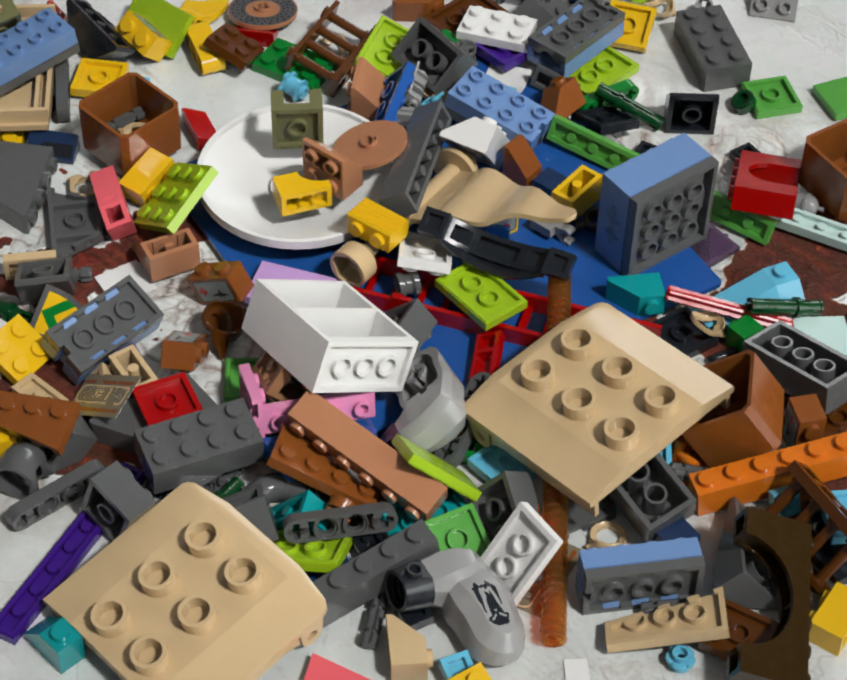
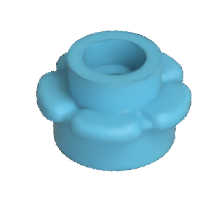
[665,644,696,673]

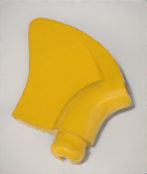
[179,0,229,24]

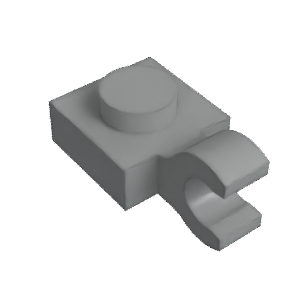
[530,220,576,246]

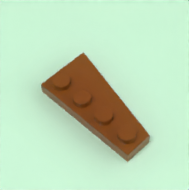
[0,390,82,456]
[266,423,381,515]

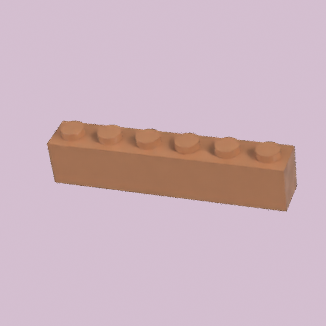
[288,390,448,521]

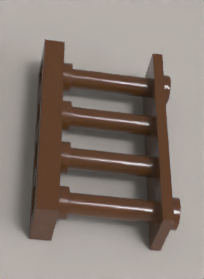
[285,0,376,98]
[750,460,847,595]

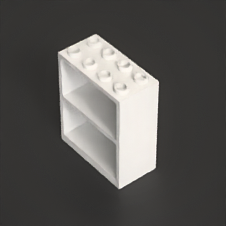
[241,279,419,393]

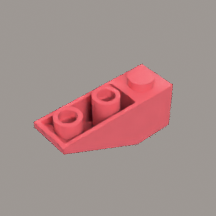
[89,165,137,241]

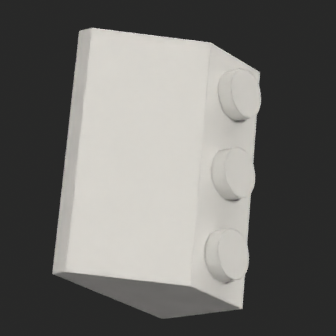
[439,116,510,170]

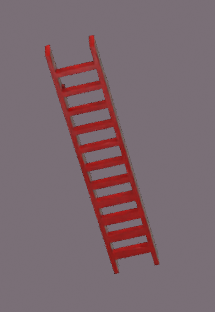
[352,255,662,347]

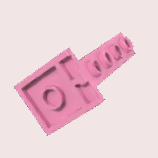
[238,363,376,438]

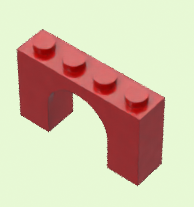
[727,150,801,220]

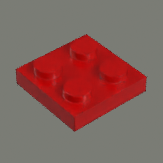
[132,372,203,426]

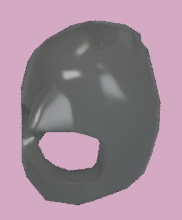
[0,442,55,500]

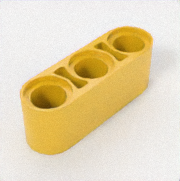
[185,21,226,75]

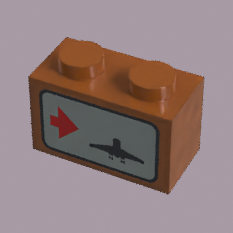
[187,261,254,305]
[160,330,209,371]
[782,393,827,447]

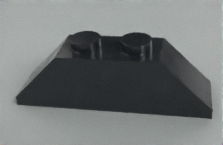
[66,0,136,61]

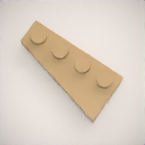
[605,586,730,653]

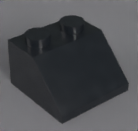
[664,93,720,135]

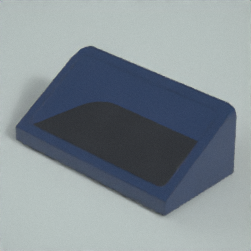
[27,130,80,164]

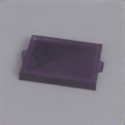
[690,224,740,268]

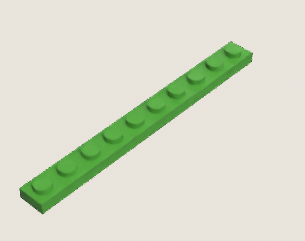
[546,114,778,246]

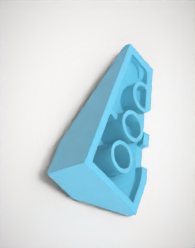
[691,261,809,330]

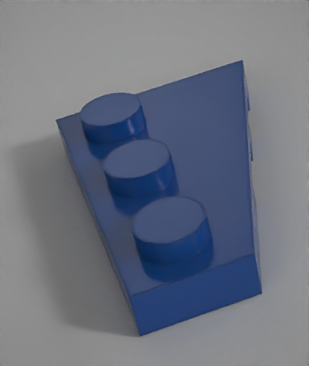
[374,61,416,123]

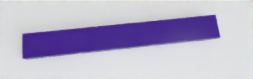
[0,462,147,645]

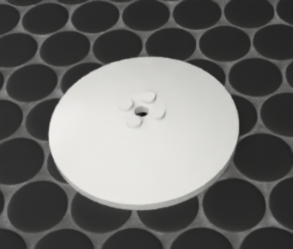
[197,102,394,250]

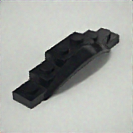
[417,206,577,283]

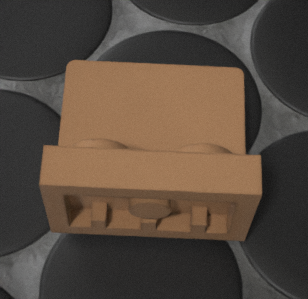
[252,350,304,402]

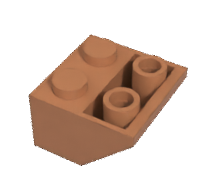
[347,57,387,121]
[302,137,363,201]
[132,227,200,282]

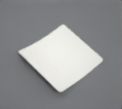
[486,63,532,93]

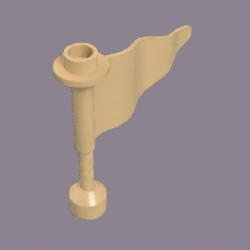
[330,147,577,288]

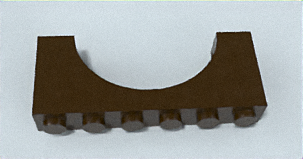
[726,506,814,680]

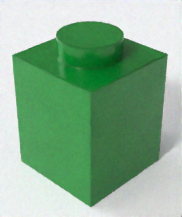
[725,314,765,353]

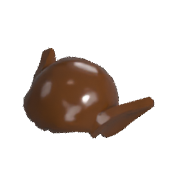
[201,300,247,360]

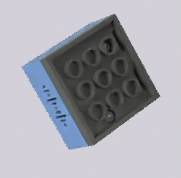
[594,133,719,275]

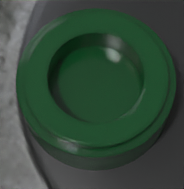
[731,90,756,114]

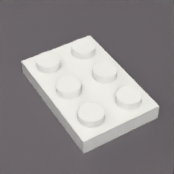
[456,5,538,53]
[397,231,452,276]
[480,502,564,606]

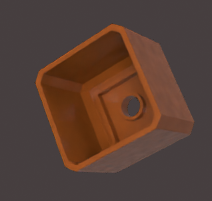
[79,72,181,177]
[798,118,847,222]
[680,349,785,468]

